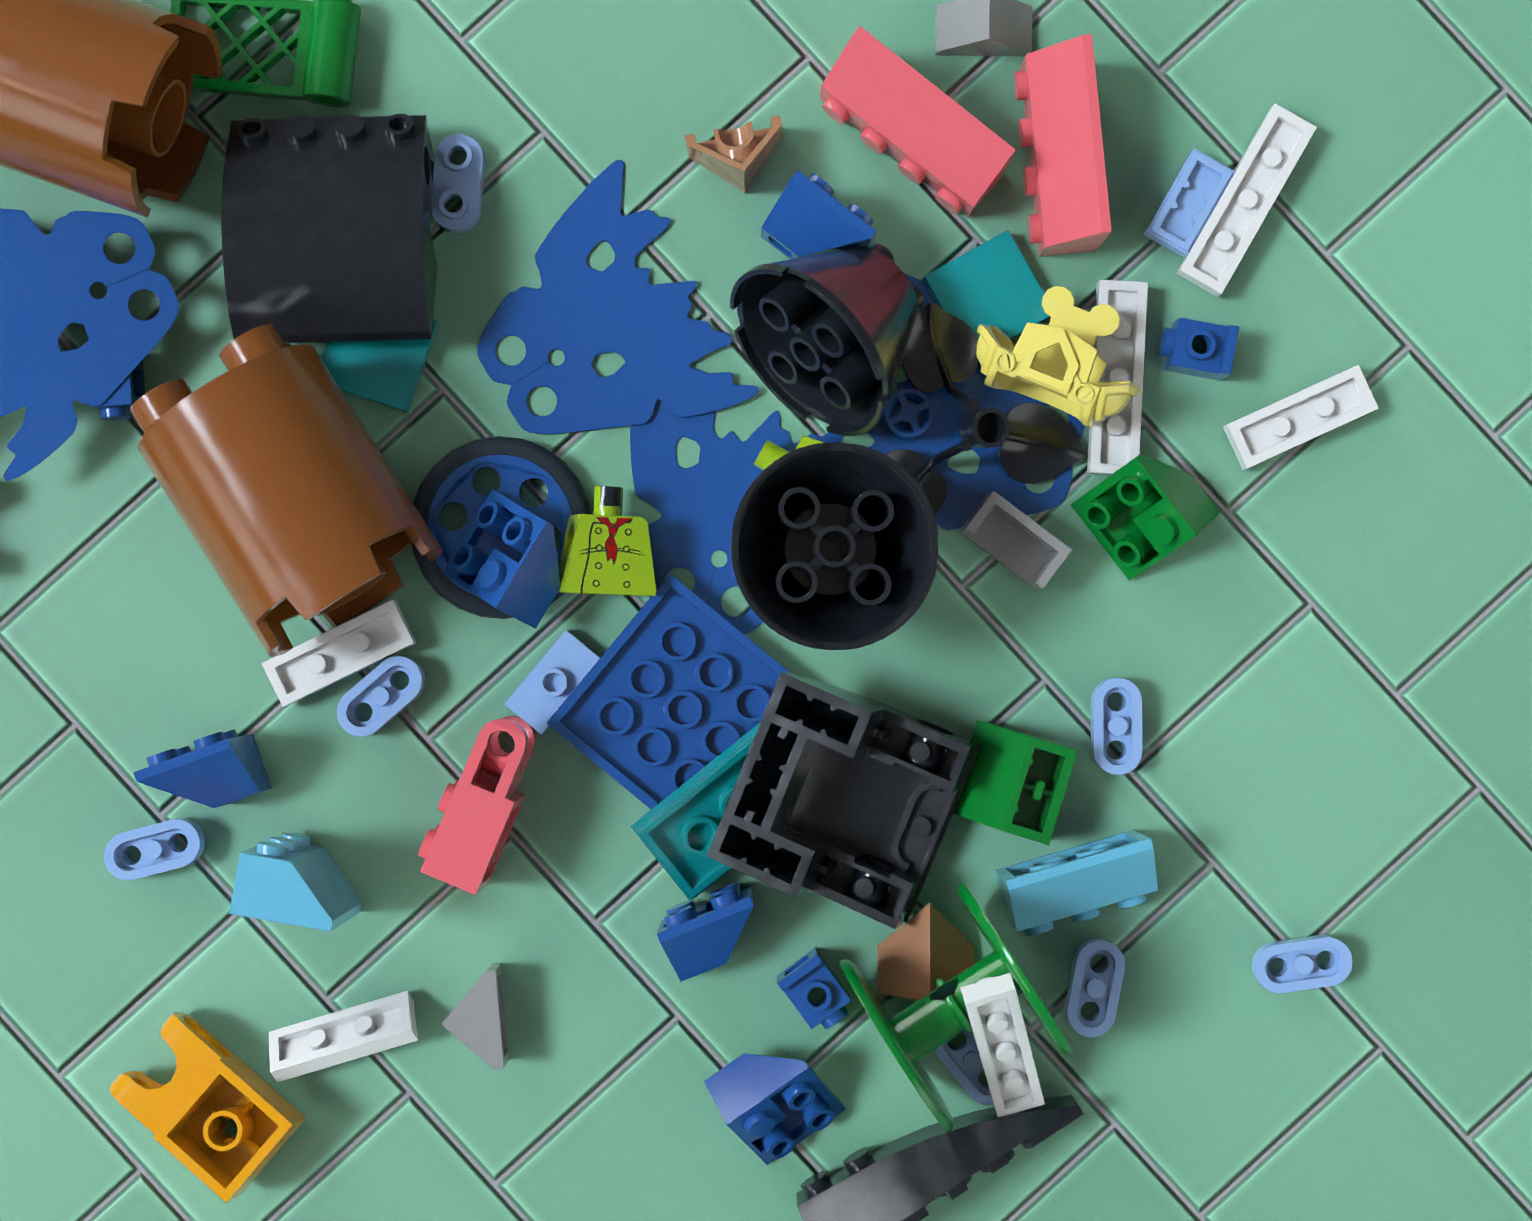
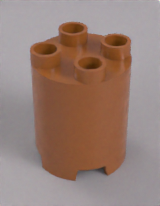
[0,0,222,217]
[130,324,443,657]

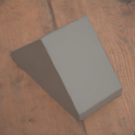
[935,0,1032,56]
[441,963,510,1069]

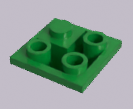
[1071,454,1221,580]

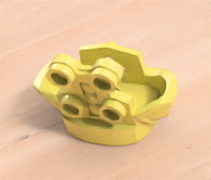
[976,286,1140,429]

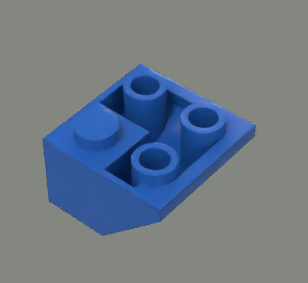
[761,170,877,259]
[443,489,561,629]
[133,729,272,808]
[657,882,754,982]
[704,1053,846,1165]

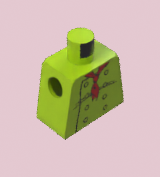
[557,486,656,596]

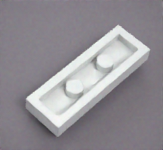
[1223,365,1379,470]
[262,600,417,707]
[269,990,418,1082]

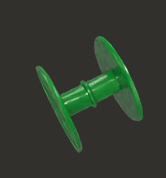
[840,882,1073,1133]

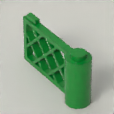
[170,0,361,107]

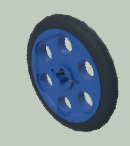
[412,436,591,619]

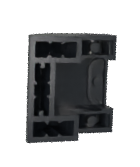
[221,114,438,343]
[707,672,982,929]

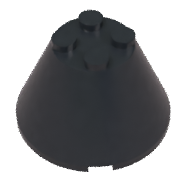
[730,244,924,436]
[731,443,938,650]

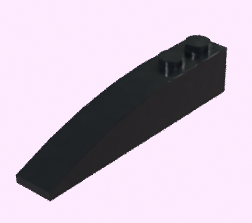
[796,1095,1084,1221]

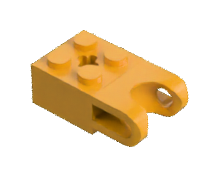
[110,1012,306,1203]

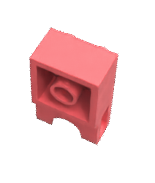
[418,716,537,895]

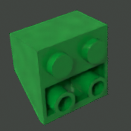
[953,720,1078,845]

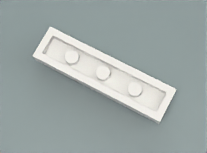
[1176,103,1317,297]
[1087,280,1148,475]
[960,973,1045,1117]

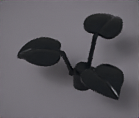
[884,302,1086,515]

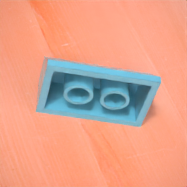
[995,830,1158,936]
[229,832,363,931]

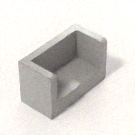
[958,491,1072,589]

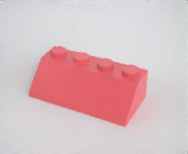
[820,26,1016,218]
[1013,34,1112,257]

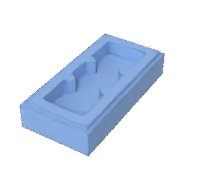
[1143,148,1235,258]
[504,630,601,735]

